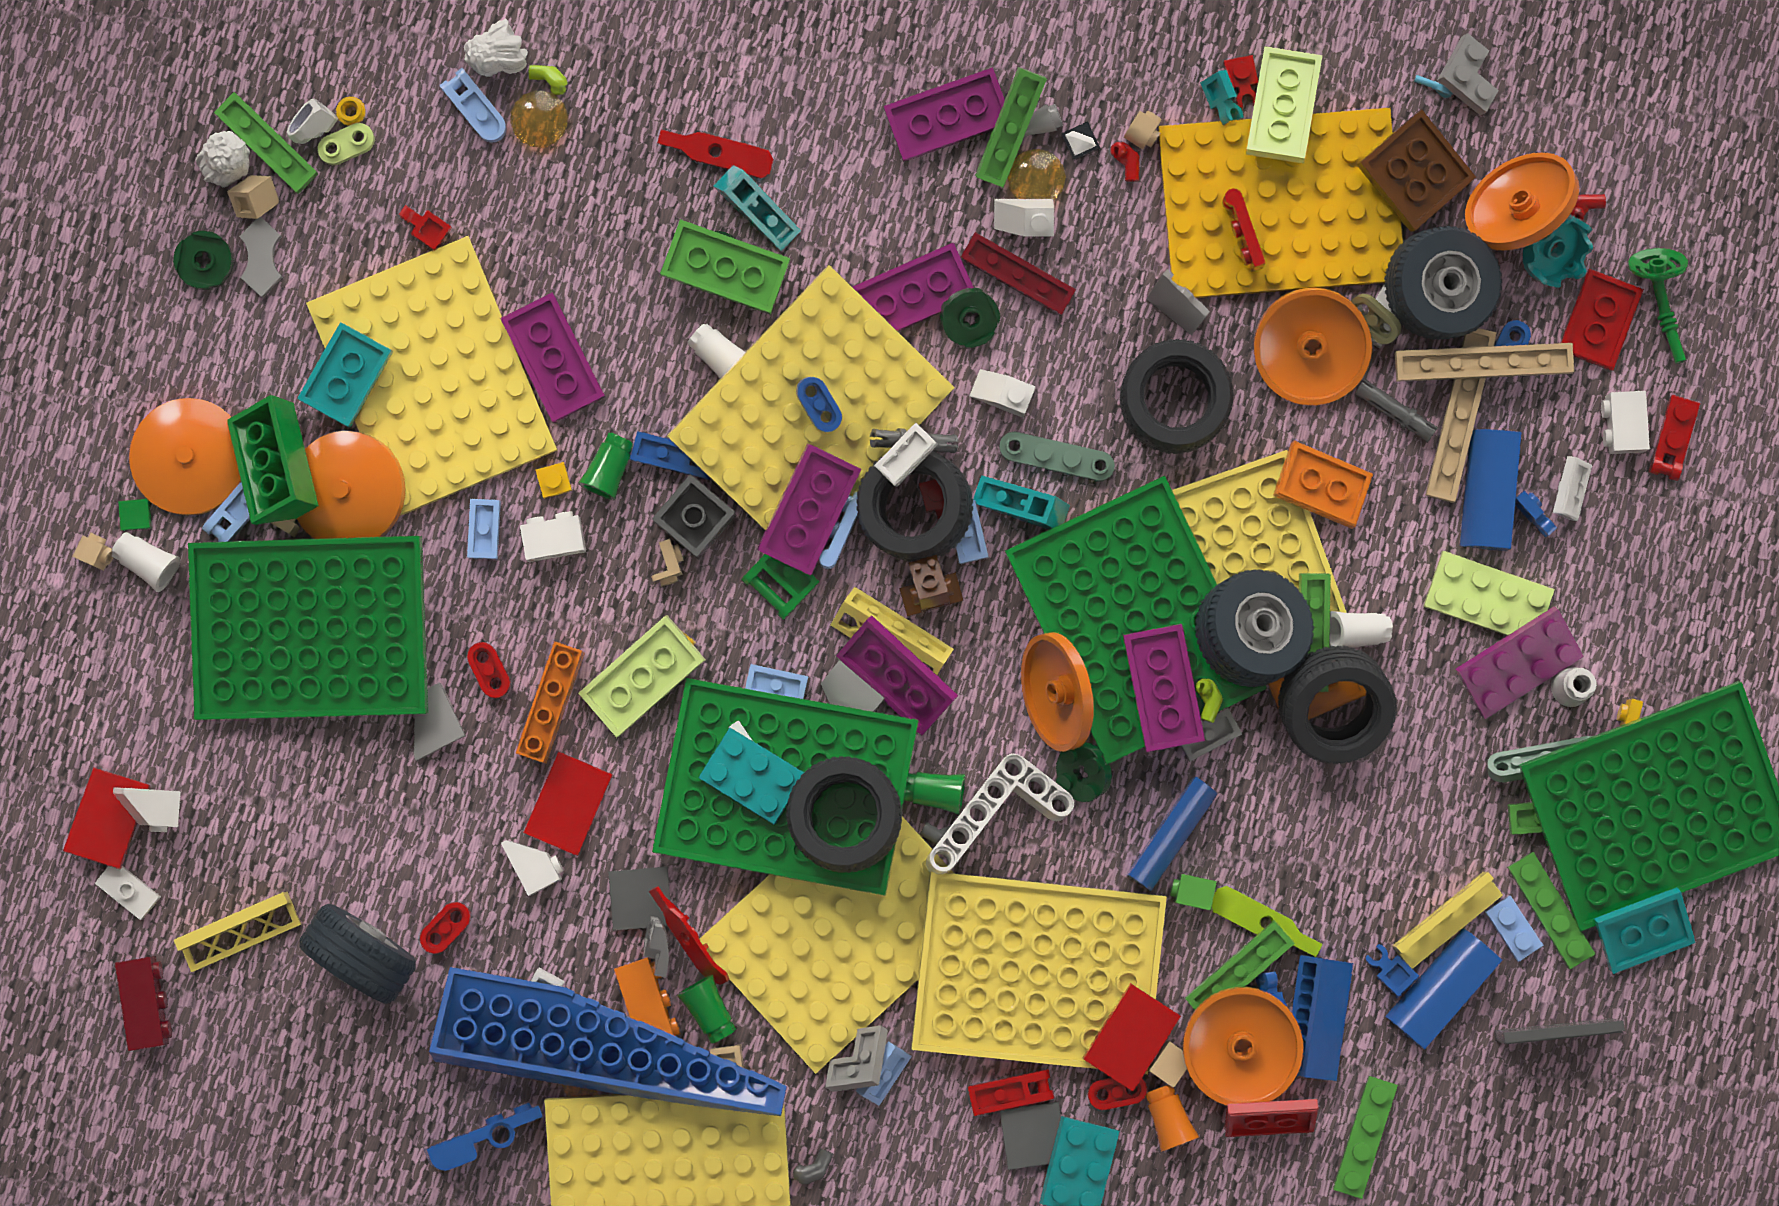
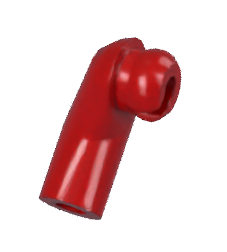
[1110,142,1140,182]
[1570,194,1606,221]

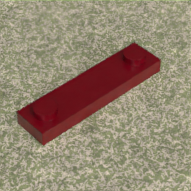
[960,232,1076,316]

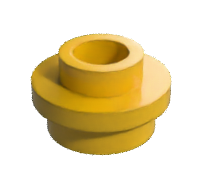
[336,97,366,126]

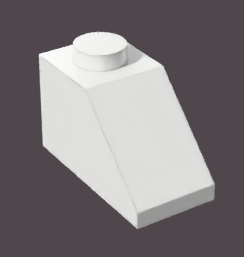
[994,199,1054,236]
[969,369,1035,418]
[113,788,180,832]
[501,840,564,896]

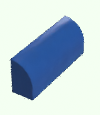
[1460,429,1521,551]
[1126,777,1218,892]
[1385,928,1503,1049]
[1292,955,1353,1081]

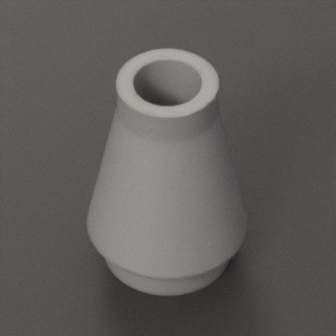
[1024,104,1063,137]

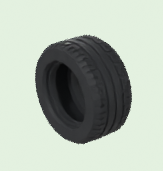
[1120,339,1234,454]
[856,451,973,562]
[1278,646,1397,764]
[786,756,902,873]

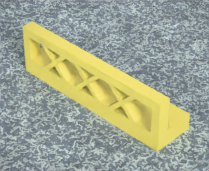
[831,587,954,675]
[1392,872,1503,969]
[174,892,301,972]

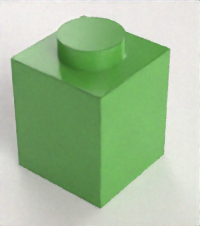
[1170,874,1217,910]

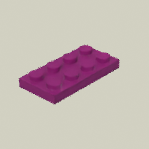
[883,67,1005,162]
[852,242,974,332]
[500,292,605,423]
[757,443,861,575]
[1455,606,1584,719]
[836,615,958,736]
[1123,624,1205,752]

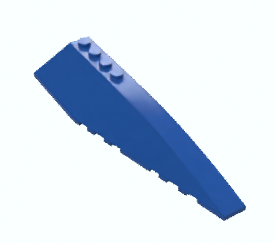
[429,967,787,1116]

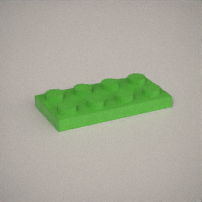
[660,219,791,315]

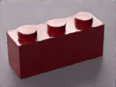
[115,956,172,1051]

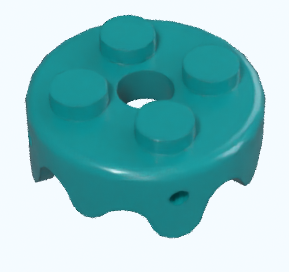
[1522,215,1593,287]

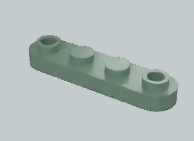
[999,432,1115,481]
[1487,736,1593,783]

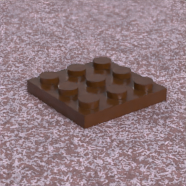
[1356,109,1476,232]

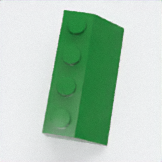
[227,395,319,525]

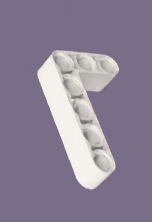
[926,754,1074,874]

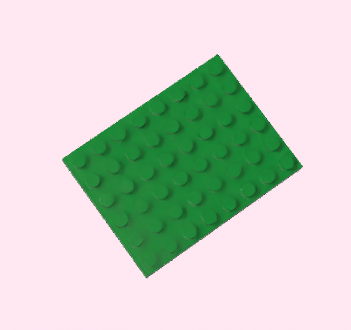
[1005,475,1267,764]
[188,536,428,720]
[652,678,919,896]
[1518,681,1779,931]

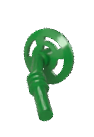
[1628,248,1688,364]

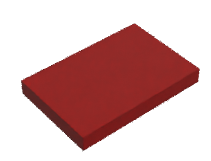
[1560,268,1644,371]
[523,751,613,856]
[63,767,151,870]
[1082,983,1181,1091]
[1224,1099,1319,1137]

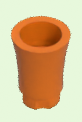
[1146,1085,1199,1152]

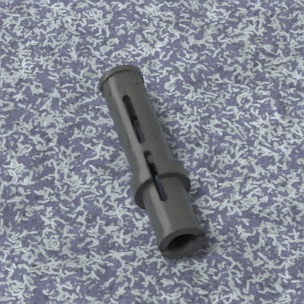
[1354,379,1438,443]
[870,428,958,453]

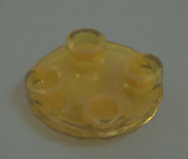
[510,91,568,149]
[1008,149,1066,201]

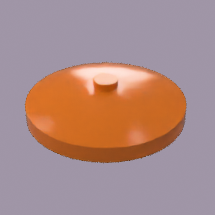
[1465,153,1579,250]
[1254,288,1372,405]
[129,398,241,516]
[297,431,406,539]
[1021,632,1094,751]
[1183,987,1303,1105]

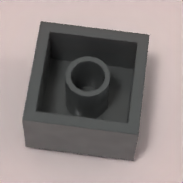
[652,474,737,560]

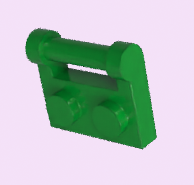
[741,554,820,620]

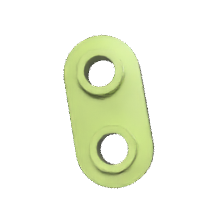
[318,123,375,165]

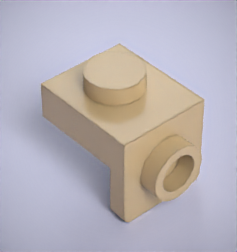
[651,539,684,587]

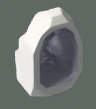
[287,99,338,144]

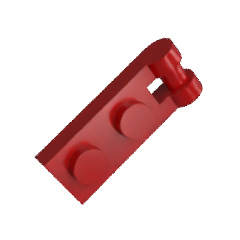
[1222,188,1266,272]
[1649,395,1700,481]
[968,1069,1055,1116]

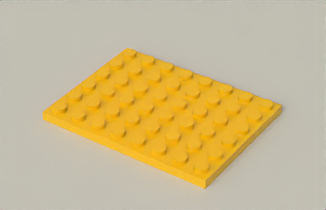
[1158,108,1403,298]

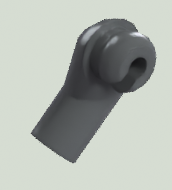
[919,822,964,845]
[793,1148,834,1185]

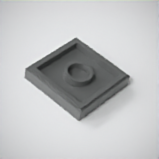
[608,866,671,931]
[1000,1102,1061,1170]

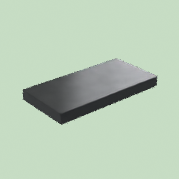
[1494,1018,1625,1044]

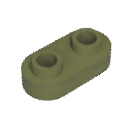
[1351,294,1401,344]

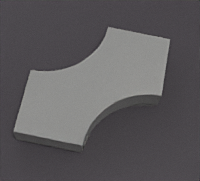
[239,217,283,298]

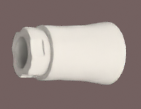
[688,324,745,379]
[112,532,180,592]
[1329,611,1393,648]
[1551,667,1597,707]

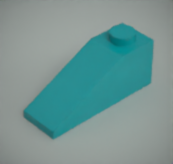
[713,165,801,251]
[973,475,1070,530]

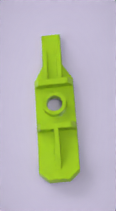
[1212,886,1323,957]

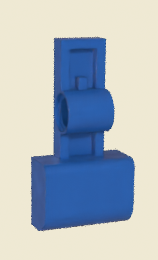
[423,1102,543,1171]

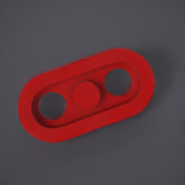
[467,642,511,698]
[420,902,471,954]
[1087,1077,1147,1110]

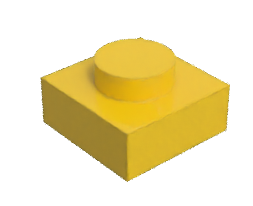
[536,462,572,499]
[1617,699,1643,726]

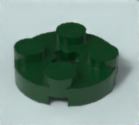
[173,230,234,290]
[941,288,1000,348]
[1056,742,1112,802]

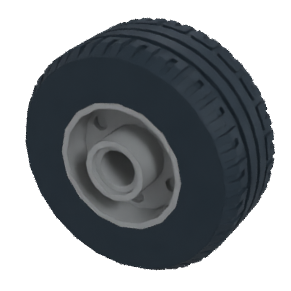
[1384,226,1503,340]
[1195,569,1314,687]
[300,904,416,1004]

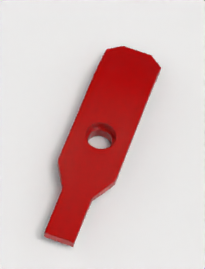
[657,129,774,179]
[649,886,729,985]

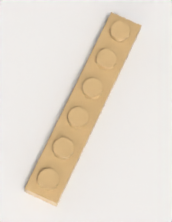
[1425,328,1497,503]
[1395,343,1574,382]

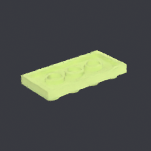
[1246,47,1322,164]
[1423,551,1555,636]
[579,615,706,738]

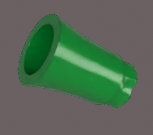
[578,433,633,501]
[904,772,965,815]
[676,975,736,1044]

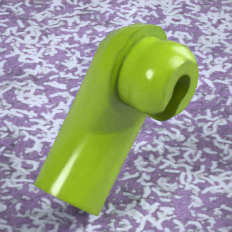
[529,65,568,95]
[1196,679,1223,723]

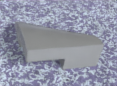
[1146,269,1210,335]
[821,660,885,712]
[414,683,466,761]
[643,916,669,977]

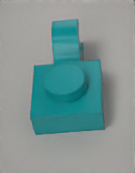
[1200,70,1244,125]

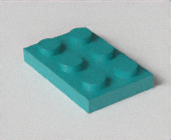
[297,322,393,428]
[699,728,804,825]
[1594,887,1696,974]
[1039,1116,1120,1206]

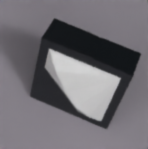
[1061,121,1100,161]

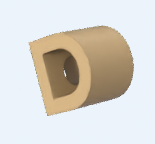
[1123,111,1161,149]
[72,532,113,571]

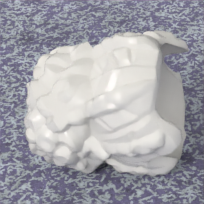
[464,19,528,77]
[196,131,250,187]

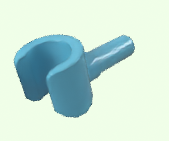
[1414,75,1453,98]

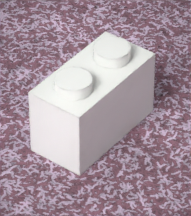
[1601,391,1650,454]
[520,511,586,562]

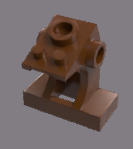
[899,555,964,617]

